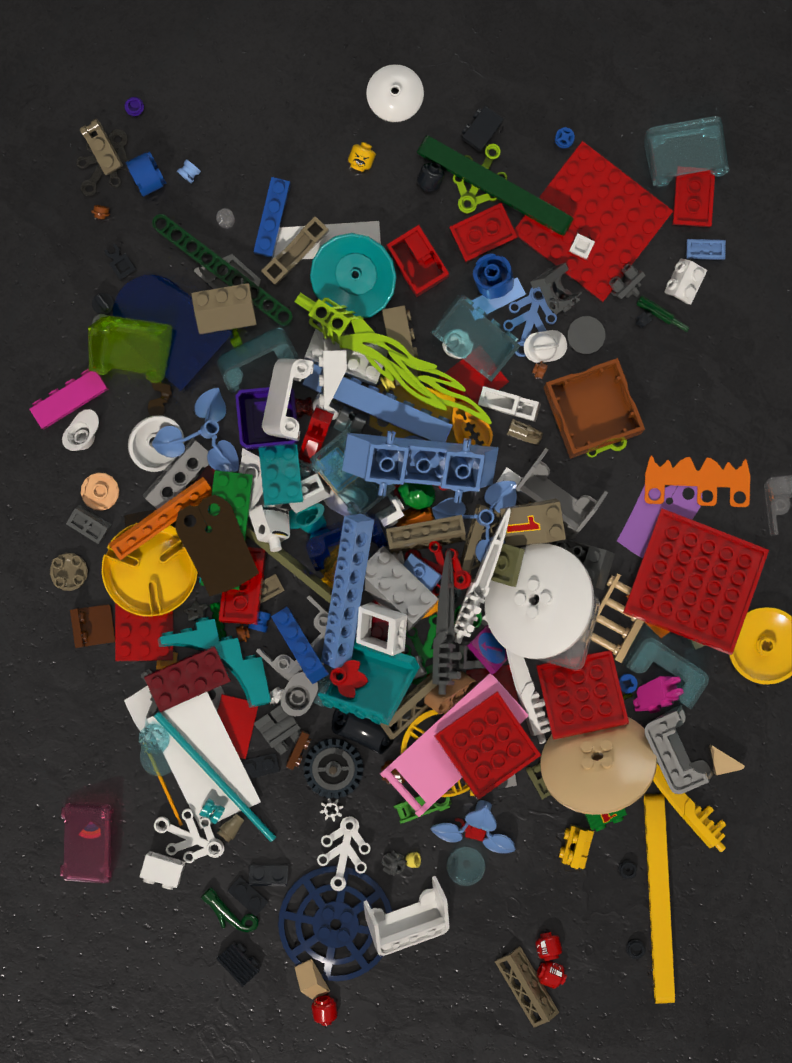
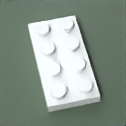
[304,324,388,386]

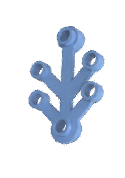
[503,287,557,357]

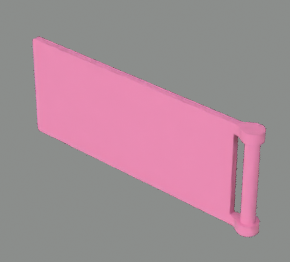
[380,674,528,817]

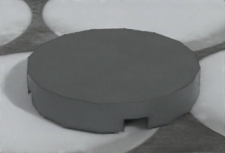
[567,316,605,354]

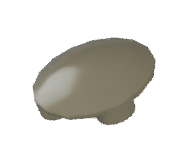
[50,553,88,591]

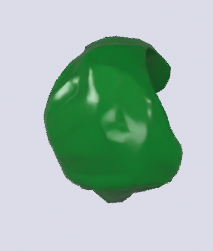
[398,483,436,509]

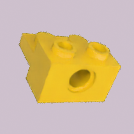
[559,824,594,869]

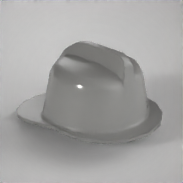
[281,672,318,717]

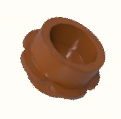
[91,205,110,219]
[532,361,548,379]
[236,624,250,643]

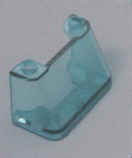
[644,116,729,186]
[217,328,299,393]
[310,428,396,515]

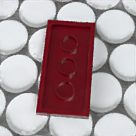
[144,645,231,712]

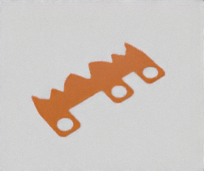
[644,455,750,507]

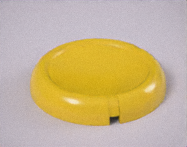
[102,523,198,617]

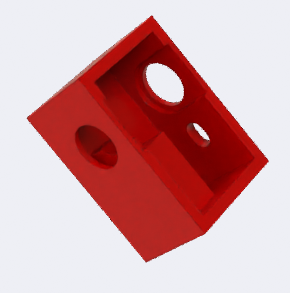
[386,225,449,297]

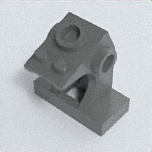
[530,263,582,315]

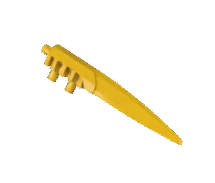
[653,764,726,852]

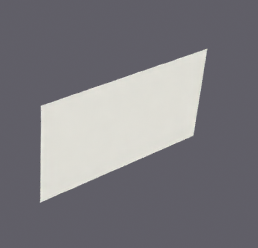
[147,692,261,829]

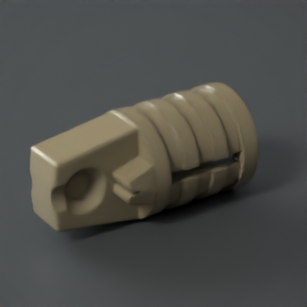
[506,419,543,445]

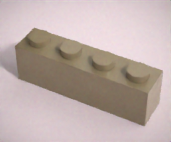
[382,305,421,386]

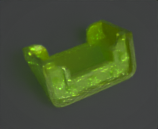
[88,316,172,383]

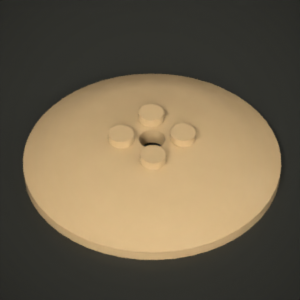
[541,717,657,815]

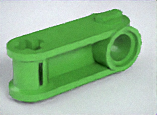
[393,795,452,824]

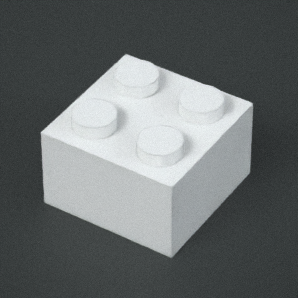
[140,851,186,890]

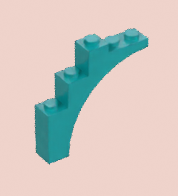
[158,617,271,708]

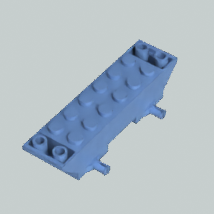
[342,431,499,503]

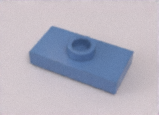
[686,239,726,260]
[403,553,442,591]

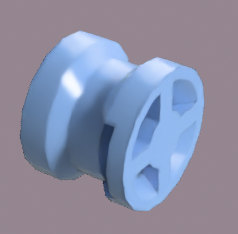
[177,159,201,184]

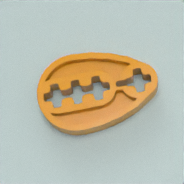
[452,401,493,446]

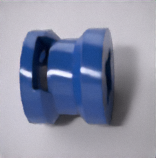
[555,127,575,149]
[619,674,638,693]

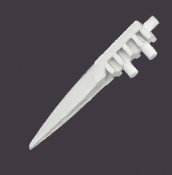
[454,508,511,644]
[506,649,551,744]

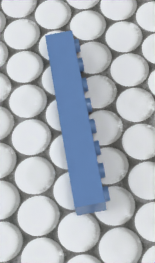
[302,362,453,442]

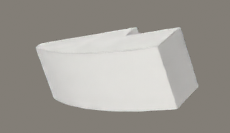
[478,386,541,422]

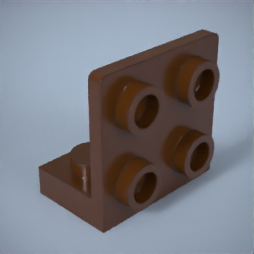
[70,604,115,648]

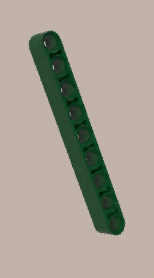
[417,135,574,236]
[152,214,293,327]

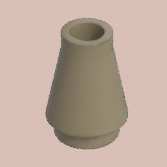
[217,814,244,843]

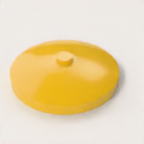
[729,607,792,685]

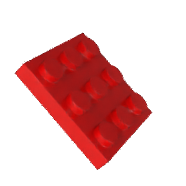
[115,603,174,661]

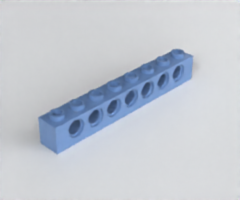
[321,514,374,668]

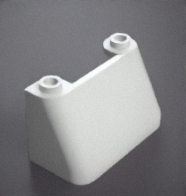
[262,358,314,441]

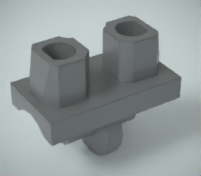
[609,264,646,299]

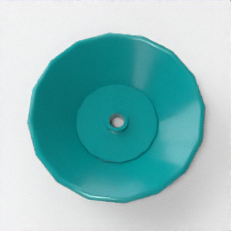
[310,233,397,318]

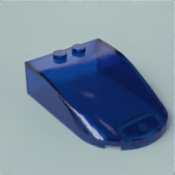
[113,275,234,393]

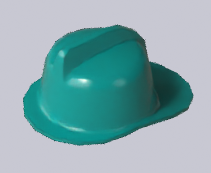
[289,503,327,533]

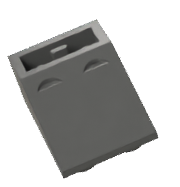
[553,538,615,590]

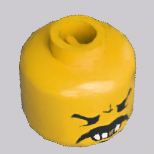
[348,142,376,172]

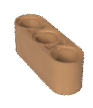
[424,671,477,714]

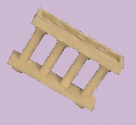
[580,573,644,663]

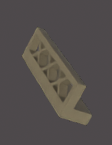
[380,673,438,739]
[495,947,559,1027]

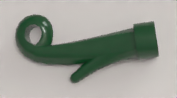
[201,887,259,932]

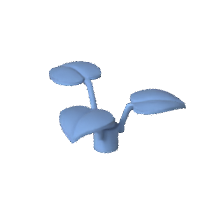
[152,388,239,472]
[432,481,517,562]
[430,800,516,853]

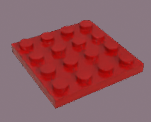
[536,650,629,740]
[434,691,541,800]

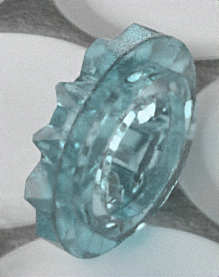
[138,724,170,754]

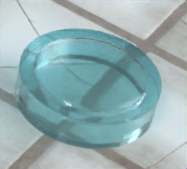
[140,738,172,776]
[447,847,485,886]

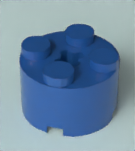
[125,152,166,197]
[473,254,514,299]

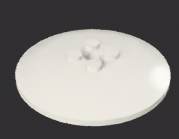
[485,543,594,659]

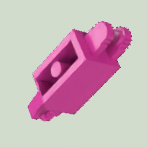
[633,676,684,713]

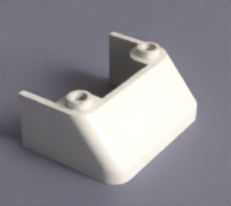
[363,876,449,956]

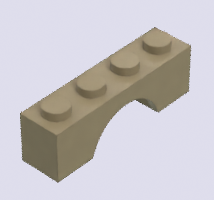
[261,216,329,286]

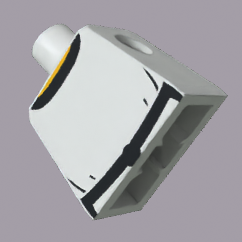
[249,505,290,552]

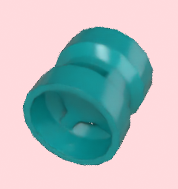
[199,798,225,824]

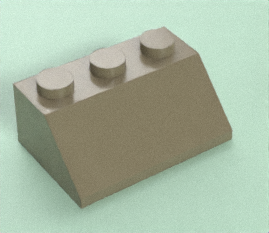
[191,283,257,334]

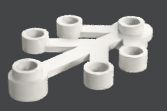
[154,808,224,863]
[317,817,370,891]

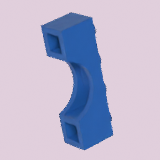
[253,177,291,259]
[271,607,329,684]

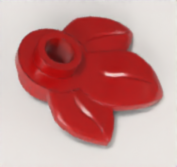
[330,660,368,698]

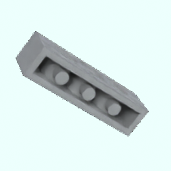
[142,438,209,509]

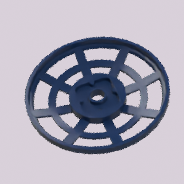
[278,865,392,981]

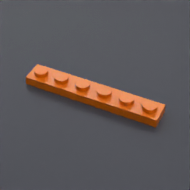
[109,477,212,560]

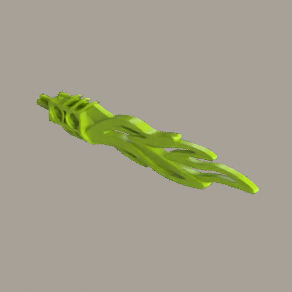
[294,292,492,424]

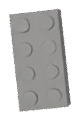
[363,546,439,631]

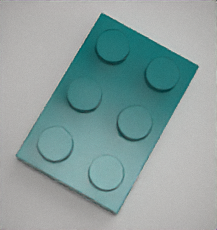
[259,445,303,505]

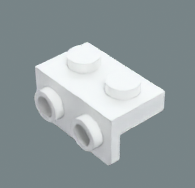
[664,258,707,305]
[376,493,405,527]

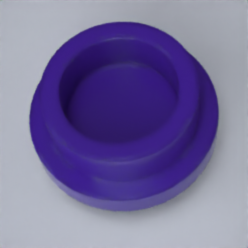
[125,97,144,116]

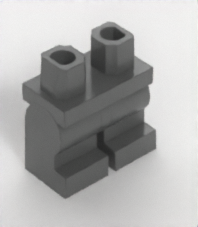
[253,705,301,755]

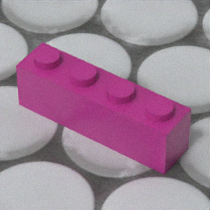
[30,368,109,430]

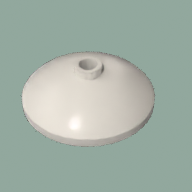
[367,65,424,122]
[128,415,184,472]

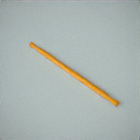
[143,741,183,826]

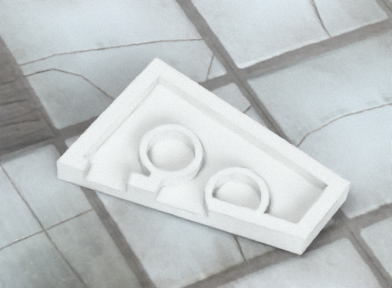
[239,448,263,517]

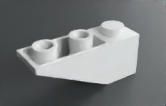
[318,350,347,410]

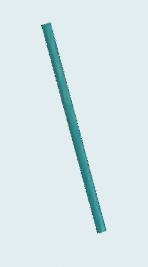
[153,711,276,842]

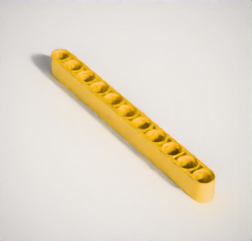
[644,793,675,1004]

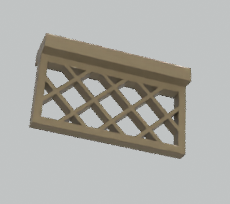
[459,504,501,582]
[386,515,466,555]

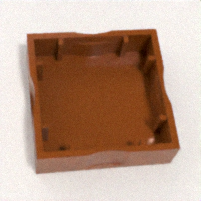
[544,358,645,459]

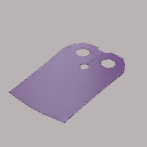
[617,485,702,558]

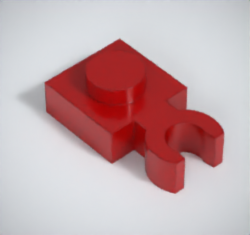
[455,817,486,842]

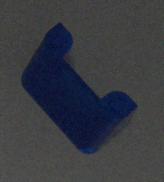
[305,512,388,571]

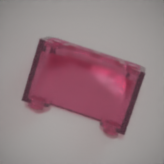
[60,803,113,884]

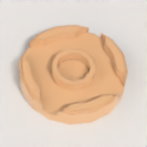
[81,473,119,511]

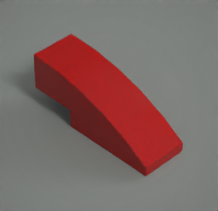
[298,407,334,467]

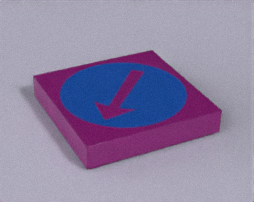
[467,625,508,675]

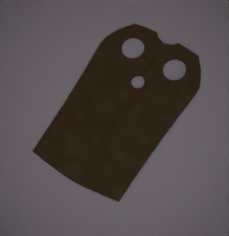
[176,495,259,596]

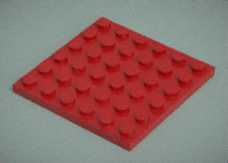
[514,141,673,302]
[623,508,769,655]

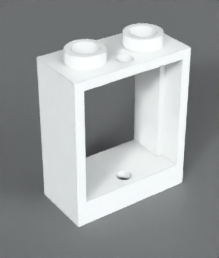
[356,602,407,656]

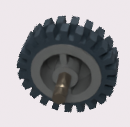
[304,738,363,799]

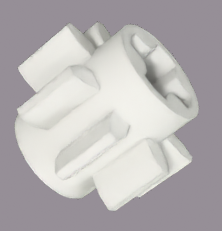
[320,798,343,822]

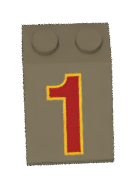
[500,498,566,546]

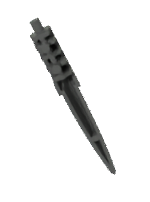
[432,549,462,695]

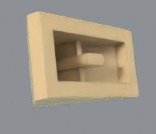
[708,745,745,775]
[295,958,330,1000]

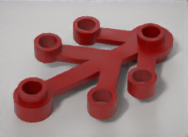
[405,541,472,596]

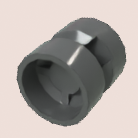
[334,406,368,434]

